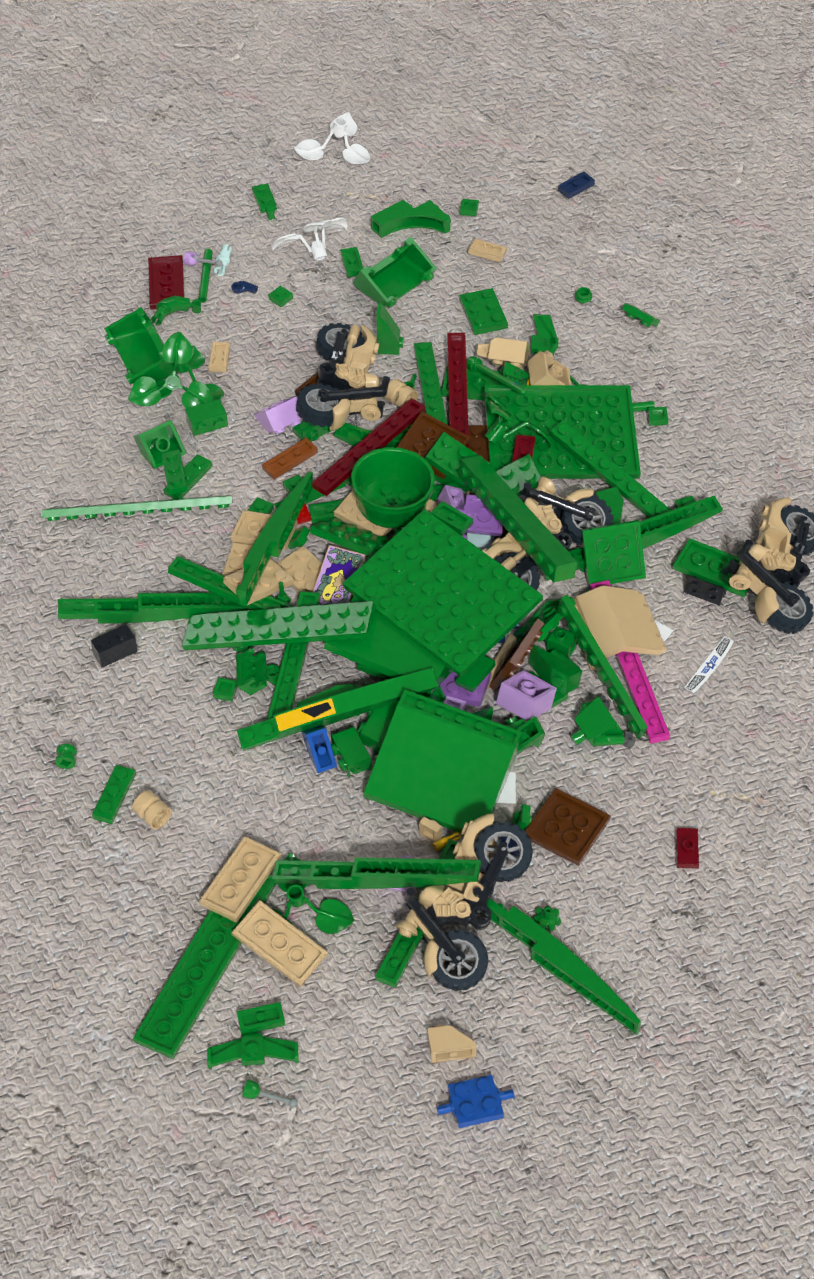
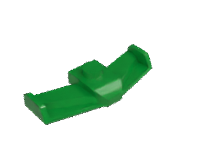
[531,314,559,356]
[207,1033,299,1069]

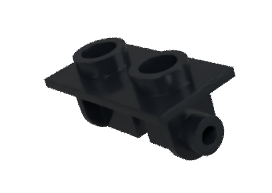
[684,575,727,606]

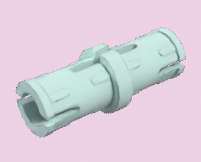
[214,244,232,276]

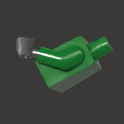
[570,695,636,748]

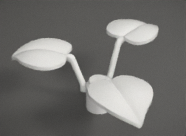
[294,112,370,164]
[272,217,347,261]

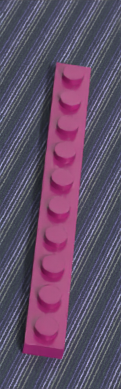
[590,580,670,744]

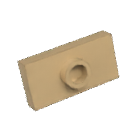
[468,238,507,262]
[208,342,231,372]

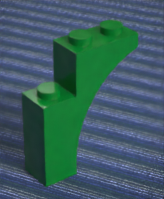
[371,199,451,238]

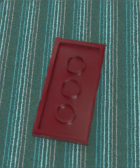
[148,255,185,310]

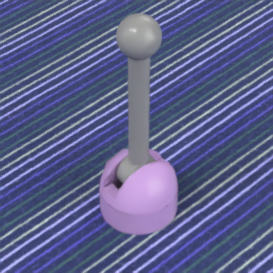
[184,251,222,267]

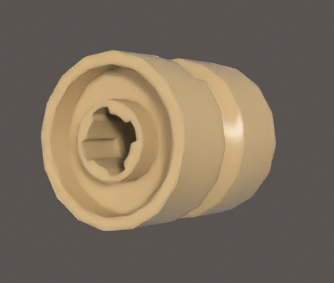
[384,379,418,408]
[132,790,172,830]

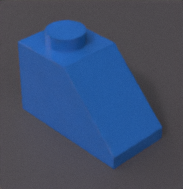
[302,725,337,773]

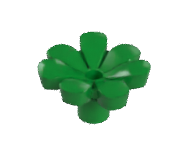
[533,906,561,931]

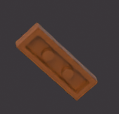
[262,438,318,480]

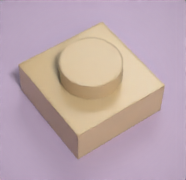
[419,817,442,842]

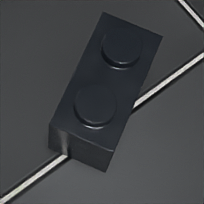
[90,624,138,668]

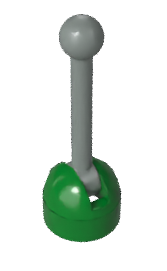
[242,1079,298,1107]

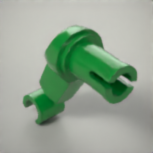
[151,296,201,325]

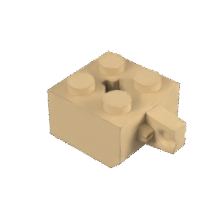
[477,338,530,369]
[528,350,571,385]

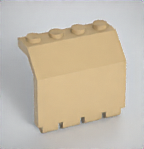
[574,586,667,670]

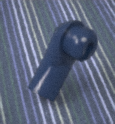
[231,281,258,294]

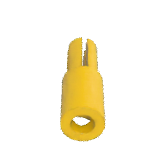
[432,832,461,852]

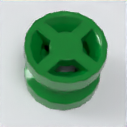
[55,744,77,769]

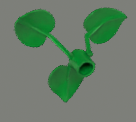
[128,332,213,408]
[156,345,224,401]
[484,392,552,448]
[272,853,354,934]

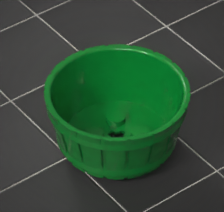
[351,447,435,528]

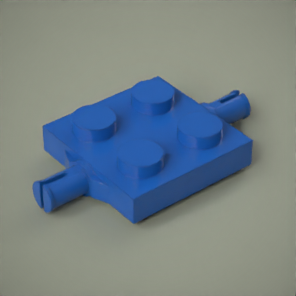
[436,1075,515,1128]

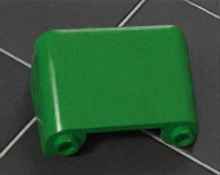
[353,237,437,308]
[104,307,179,385]

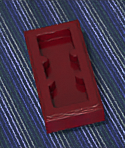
[676,828,699,869]

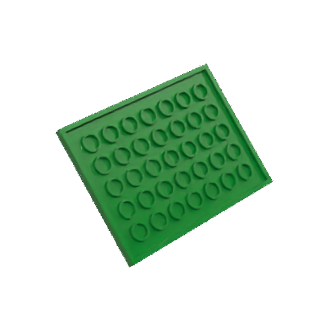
[484,385,641,479]
[343,509,543,677]

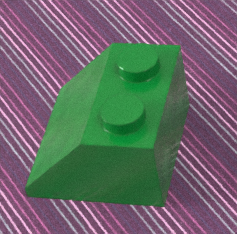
[133,420,187,469]

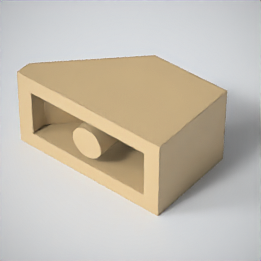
[427,1025,477,1063]

